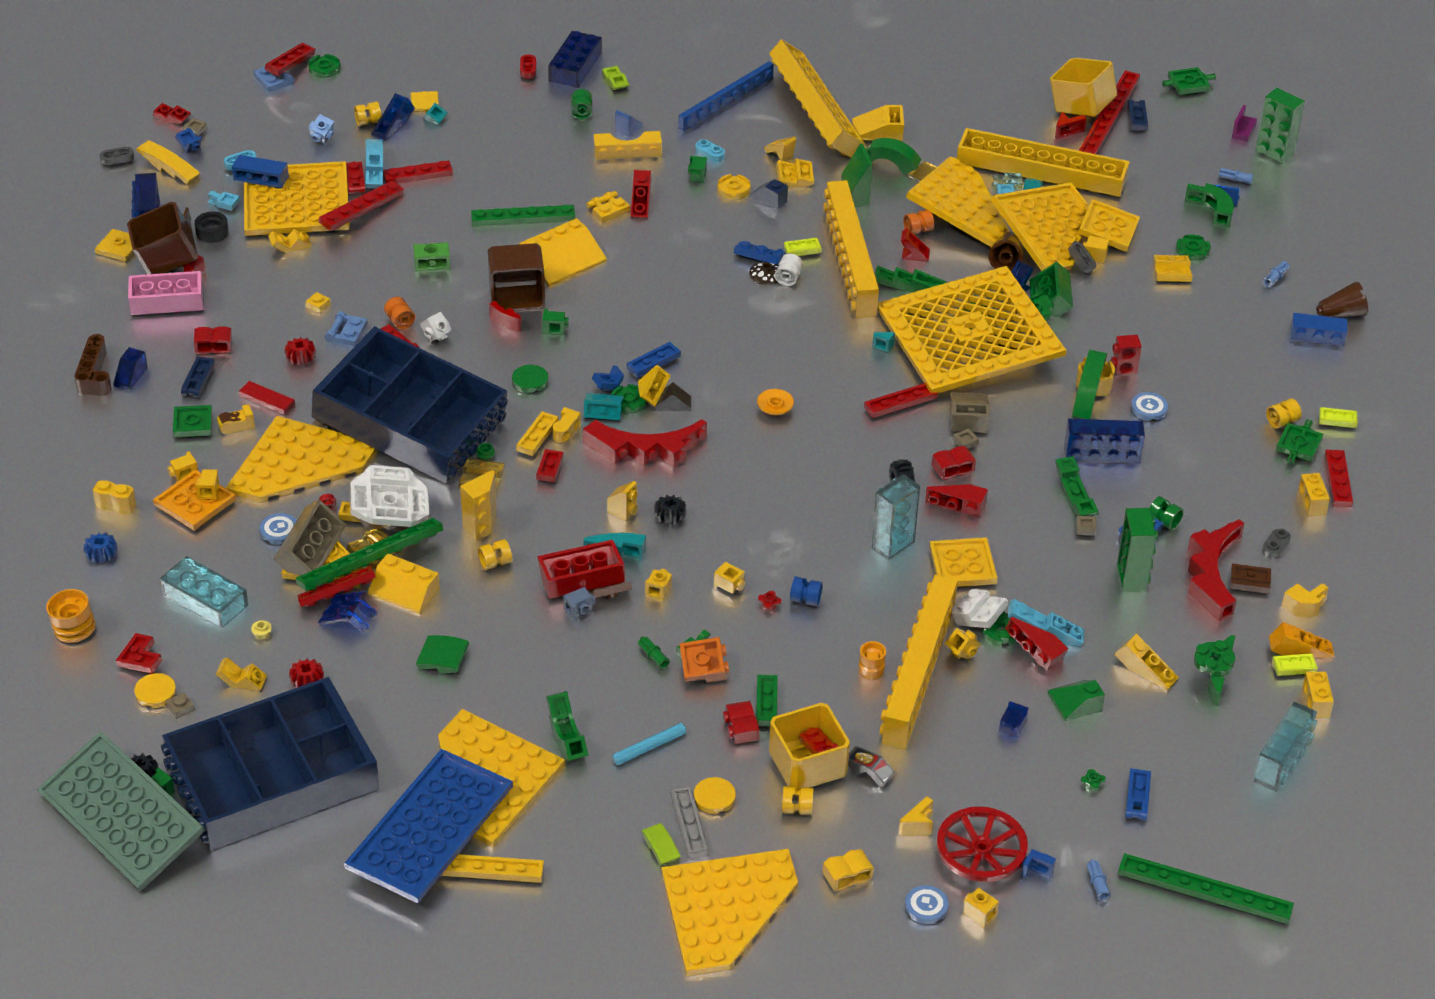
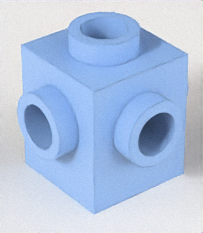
[308,114,334,144]

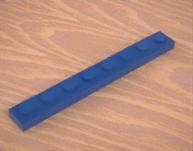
[678,61,774,131]

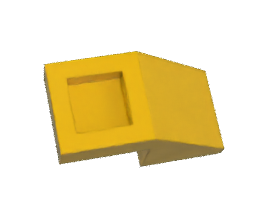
[268,228,312,253]
[215,657,267,691]

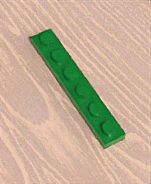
[471,205,575,226]

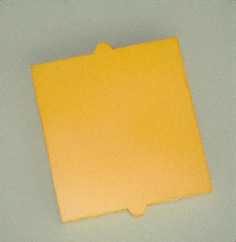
[411,91,439,112]

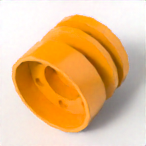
[46,589,96,643]

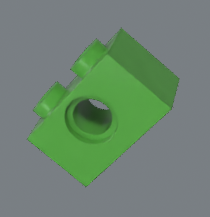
[413,242,450,271]

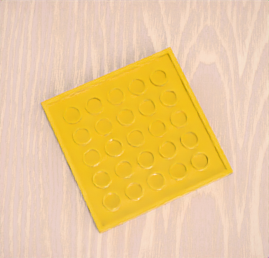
[244,161,350,236]

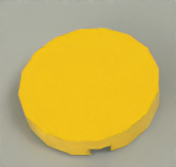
[717,174,751,199]
[134,673,177,708]
[693,777,736,814]

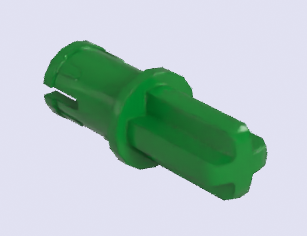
[638,636,670,669]

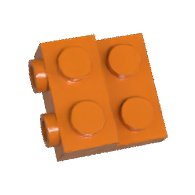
[679,637,729,683]

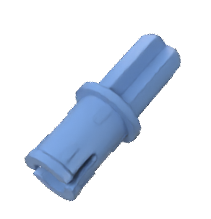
[1219,168,1253,185]
[1263,261,1290,288]
[1087,859,1111,901]

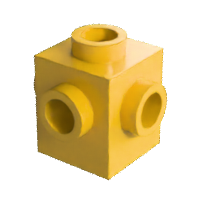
[945,628,981,660]

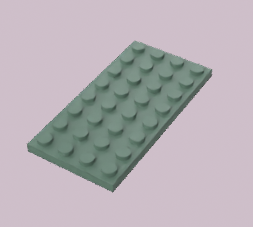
[36,731,206,892]

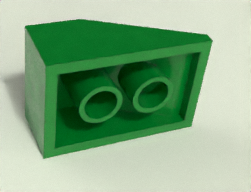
[841,144,873,207]

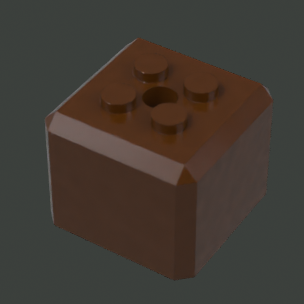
[127,202,198,274]
[487,243,545,311]

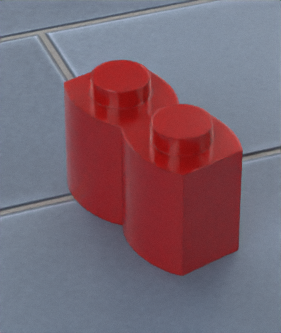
[193,326,232,354]
[931,446,976,480]
[722,700,759,744]

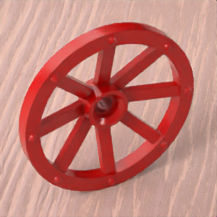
[937,806,1028,882]

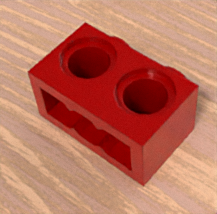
[1110,335,1142,375]

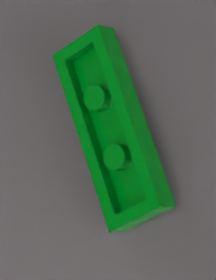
[756,675,778,726]

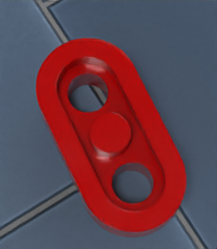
[520,54,537,79]

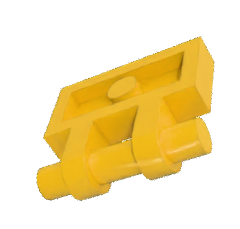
[586,191,630,223]

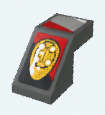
[848,746,895,787]

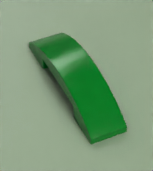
[1072,349,1107,421]
[1055,456,1099,516]
[1208,635,1235,706]

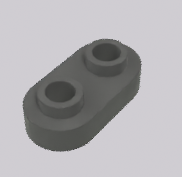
[100,147,134,166]
[1068,241,1096,273]
[1262,529,1291,559]

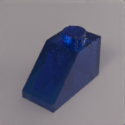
[113,347,148,391]

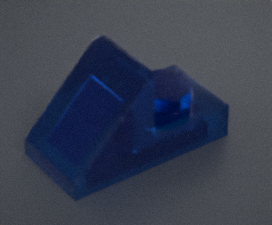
[1011,260,1034,292]

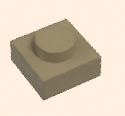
[183,118,207,137]
[953,429,979,449]
[1076,516,1097,536]
[166,692,195,719]

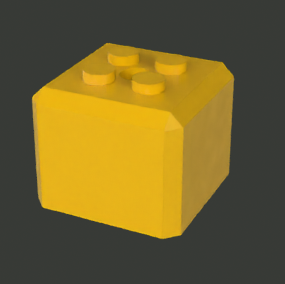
[1050,58,1117,118]
[769,703,850,790]

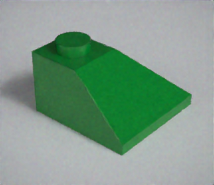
[1047,680,1105,721]

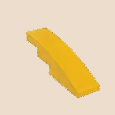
[136,140,200,185]

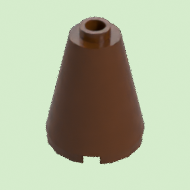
[988,232,1024,272]
[1316,281,1369,318]

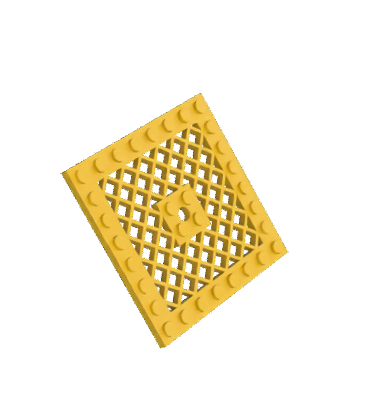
[877,266,1066,393]

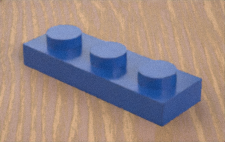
[627,342,681,378]

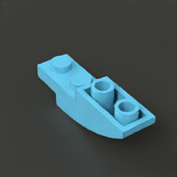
[365,139,383,189]
[1008,599,1084,646]

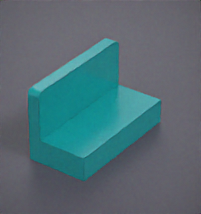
[583,393,624,420]

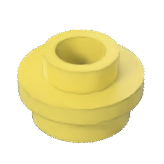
[251,620,272,639]

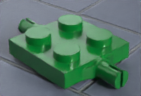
[1162,67,1216,95]
[1276,419,1323,464]

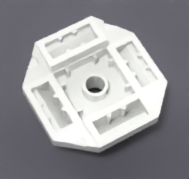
[350,465,429,531]

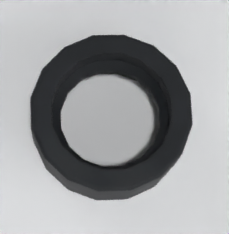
[194,211,228,242]

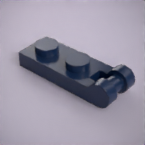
[1127,100,1148,131]
[181,356,215,398]

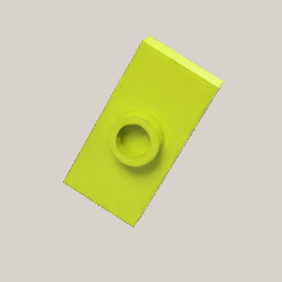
[784,238,822,256]
[1319,407,1358,428]
[1272,653,1318,676]

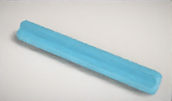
[612,723,686,765]

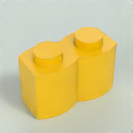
[92,480,137,515]
[822,849,874,891]

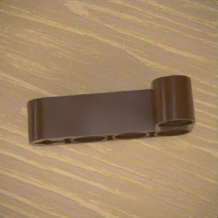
[74,334,112,396]

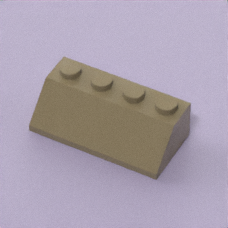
[273,499,346,575]

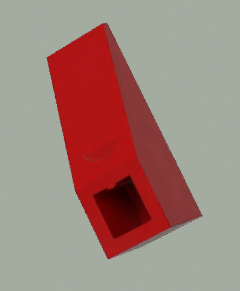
[630,170,652,218]
[925,484,988,518]
[1005,617,1068,671]

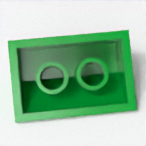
[1029,261,1073,316]

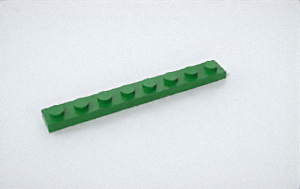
[295,518,444,591]
[1118,853,1294,924]

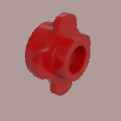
[758,591,781,610]

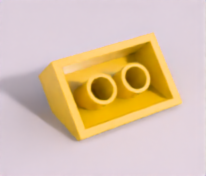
[460,470,497,541]
[368,553,440,615]

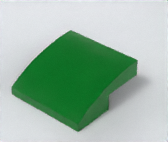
[416,635,469,674]

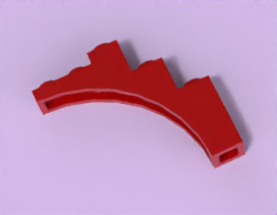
[583,419,707,467]
[1187,519,1245,621]

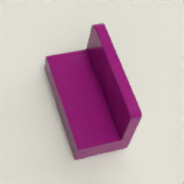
[1232,105,1257,142]

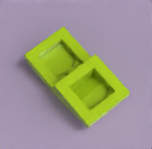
[602,65,629,90]
[641,823,681,867]

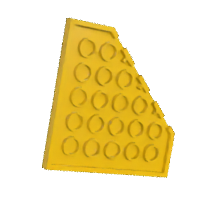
[906,156,1009,247]
[991,182,1089,271]
[226,416,378,503]
[438,709,565,847]
[661,848,798,977]

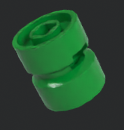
[571,89,593,120]
[1149,496,1184,531]

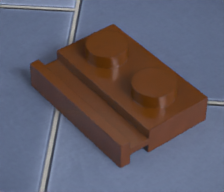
[1230,563,1271,594]

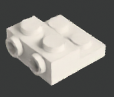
[952,589,1009,628]

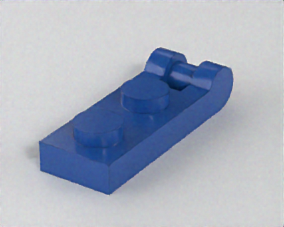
[734,241,786,264]
[1125,768,1151,821]

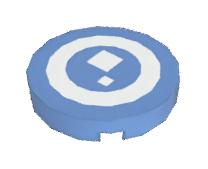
[1131,392,1168,421]
[259,513,297,545]
[905,885,949,924]

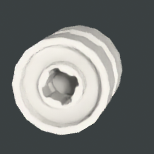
[775,253,803,286]

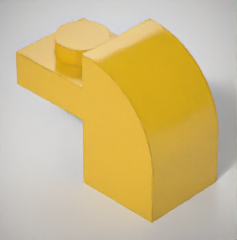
[1281,583,1329,618]

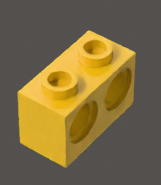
[1298,473,1330,517]
[1302,672,1334,719]

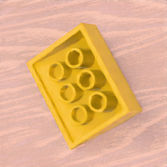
[519,218,607,287]

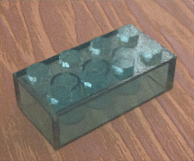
[871,474,920,560]
[159,556,248,629]
[1253,701,1318,792]

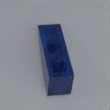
[371,93,415,141]

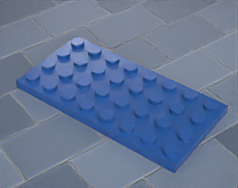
[344,749,513,903]

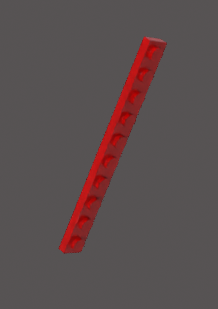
[1078,70,1140,154]

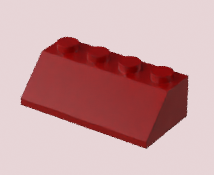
[537,540,625,599]

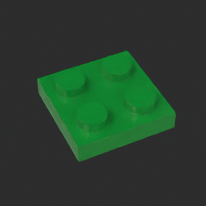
[173,405,212,437]

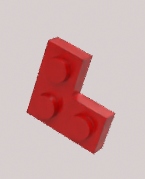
[115,633,162,674]

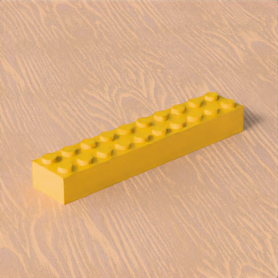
[769,39,865,158]
[957,128,1130,197]
[823,180,879,318]
[879,575,958,750]

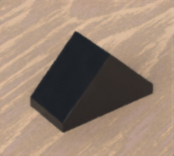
[654,382,691,411]

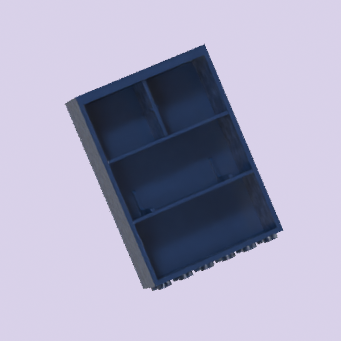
[311,326,508,483]
[160,677,379,851]

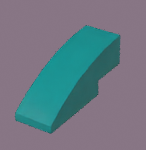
[583,533,646,560]

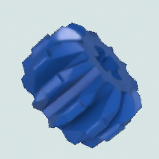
[83,532,118,564]

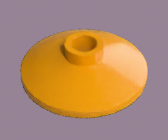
[757,389,794,415]

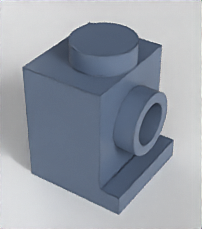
[563,587,596,622]

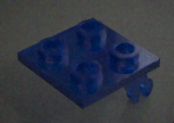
[318,591,378,632]

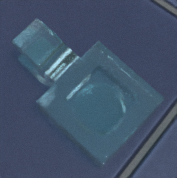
[992,173,1023,189]

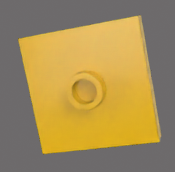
[95,229,134,262]

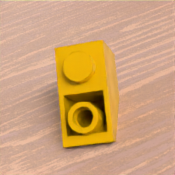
[607,481,638,521]

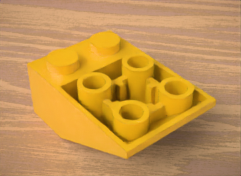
[852,105,904,141]

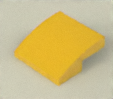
[776,158,814,187]
[1153,255,1193,282]

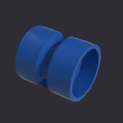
[790,576,823,607]

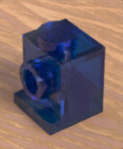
[999,701,1029,738]

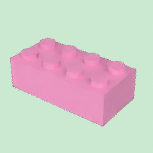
[128,271,203,315]

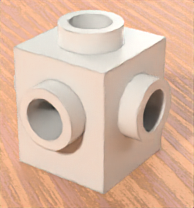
[420,311,452,342]

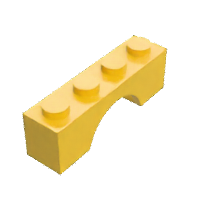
[594,131,662,159]

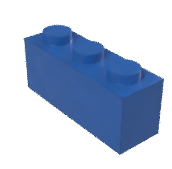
[232,155,289,188]
[1290,313,1347,346]

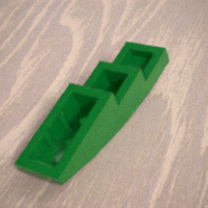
[874,265,947,292]

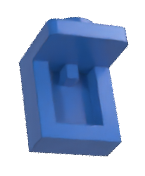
[175,128,203,153]
[592,365,624,391]
[1020,849,1056,878]

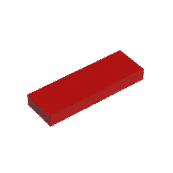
[238,381,295,415]

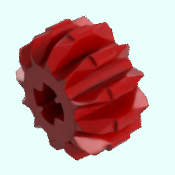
[284,337,316,366]
[289,658,324,688]

